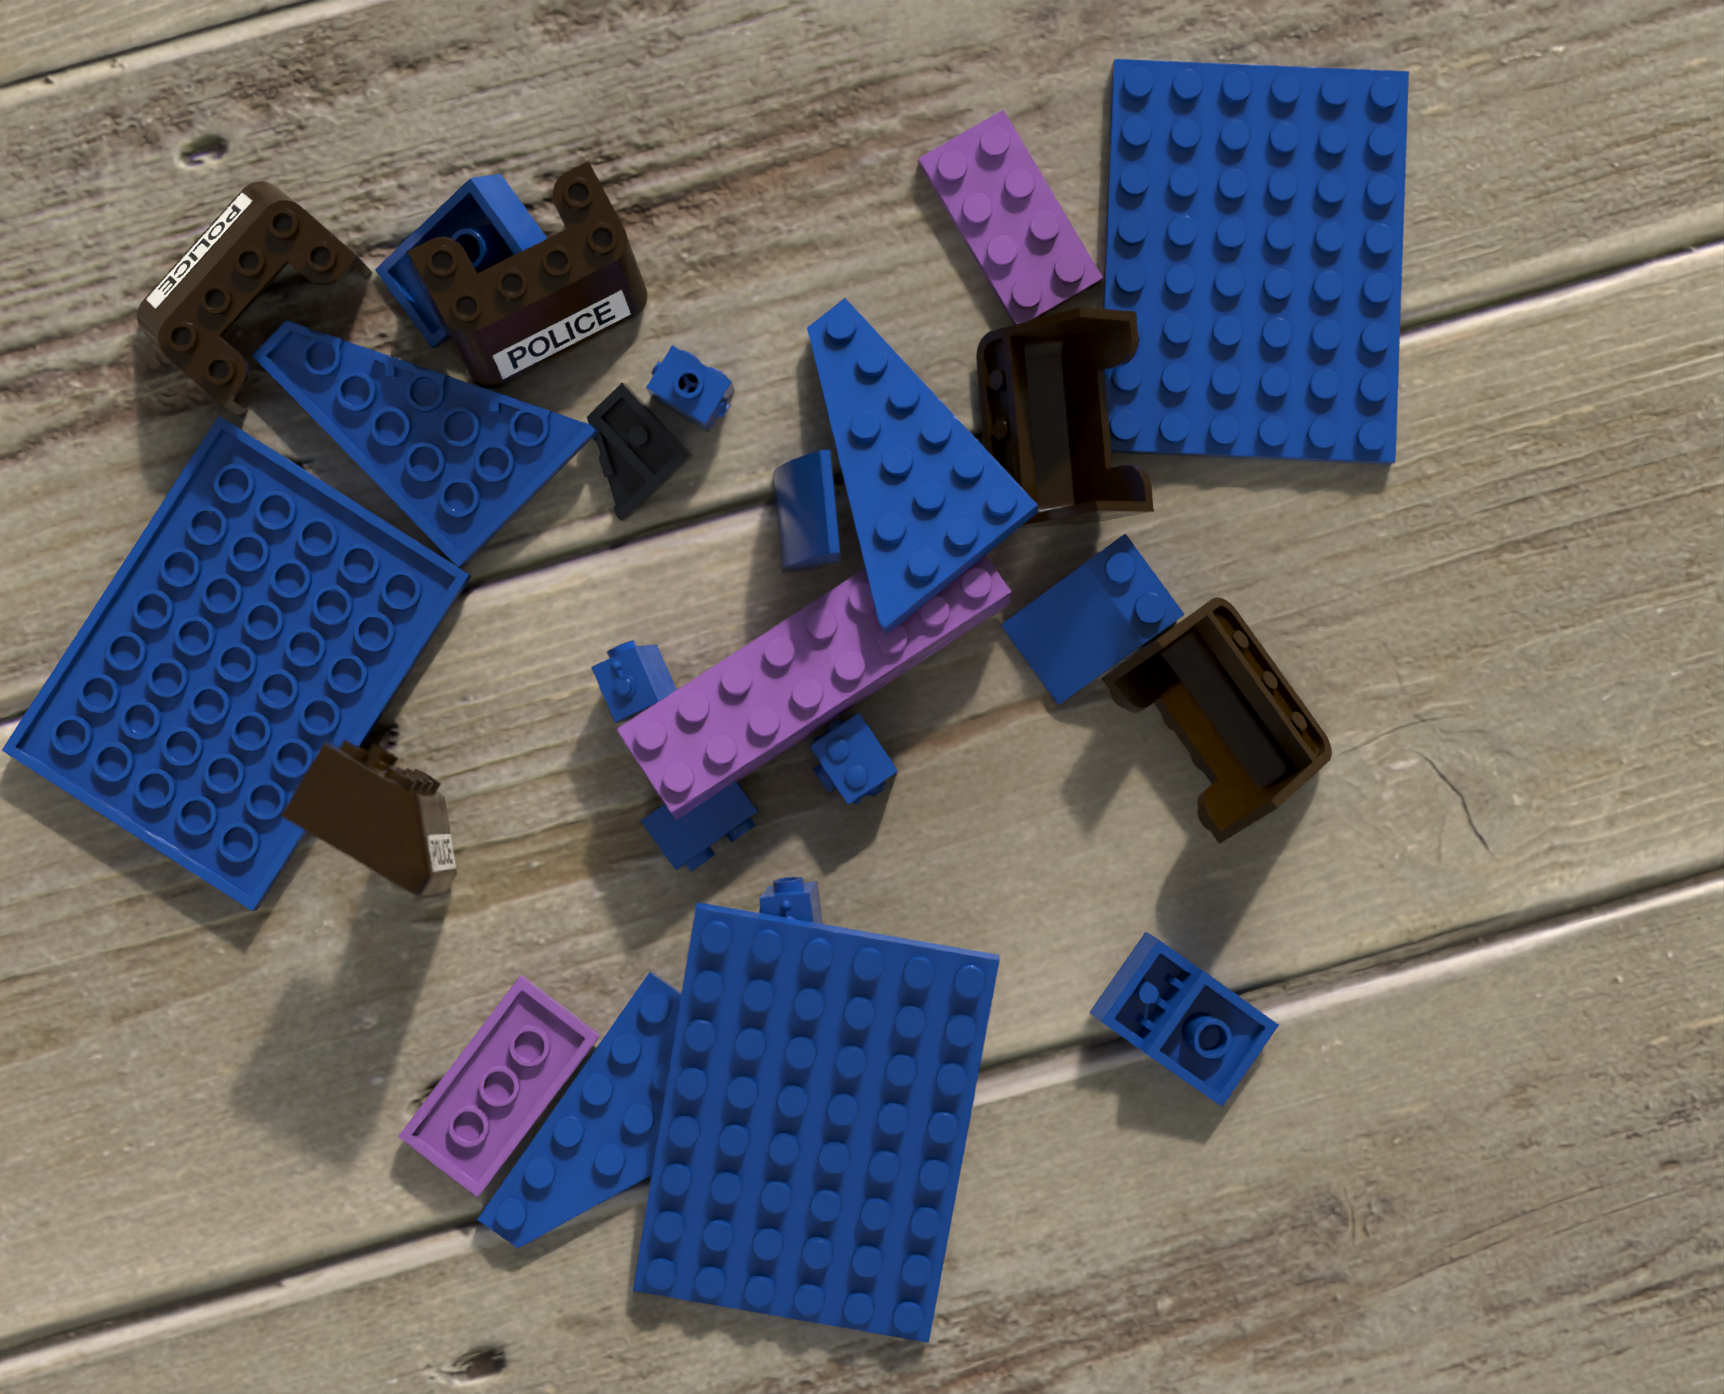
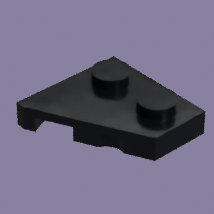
[587,383,693,521]

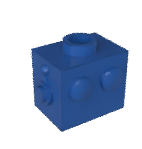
[646,345,735,432]
[591,640,677,722]
[809,713,898,805]
[759,877,823,924]

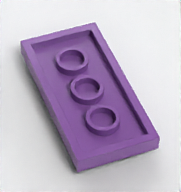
[918,109,1103,325]
[398,975,601,1197]

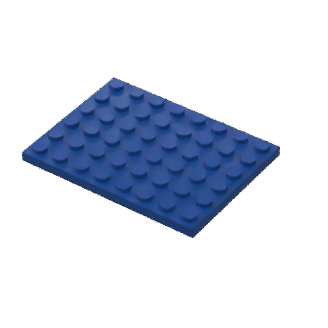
[1103,59,1409,465]
[2,416,472,911]
[633,902,1000,1343]

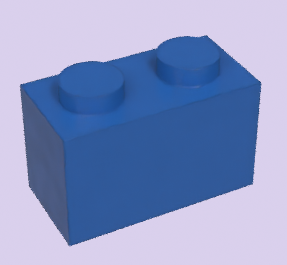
[641,781,759,872]

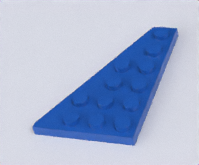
[807,298,1038,635]
[252,320,598,568]
[477,971,682,1248]

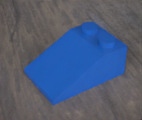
[375,174,547,349]
[1000,533,1185,705]

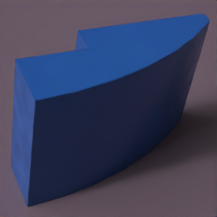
[773,450,841,572]
[1089,932,1279,1107]

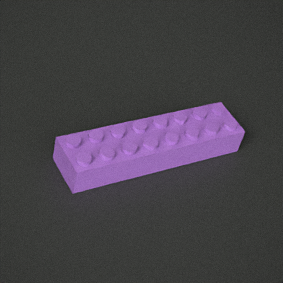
[617,555,1011,821]

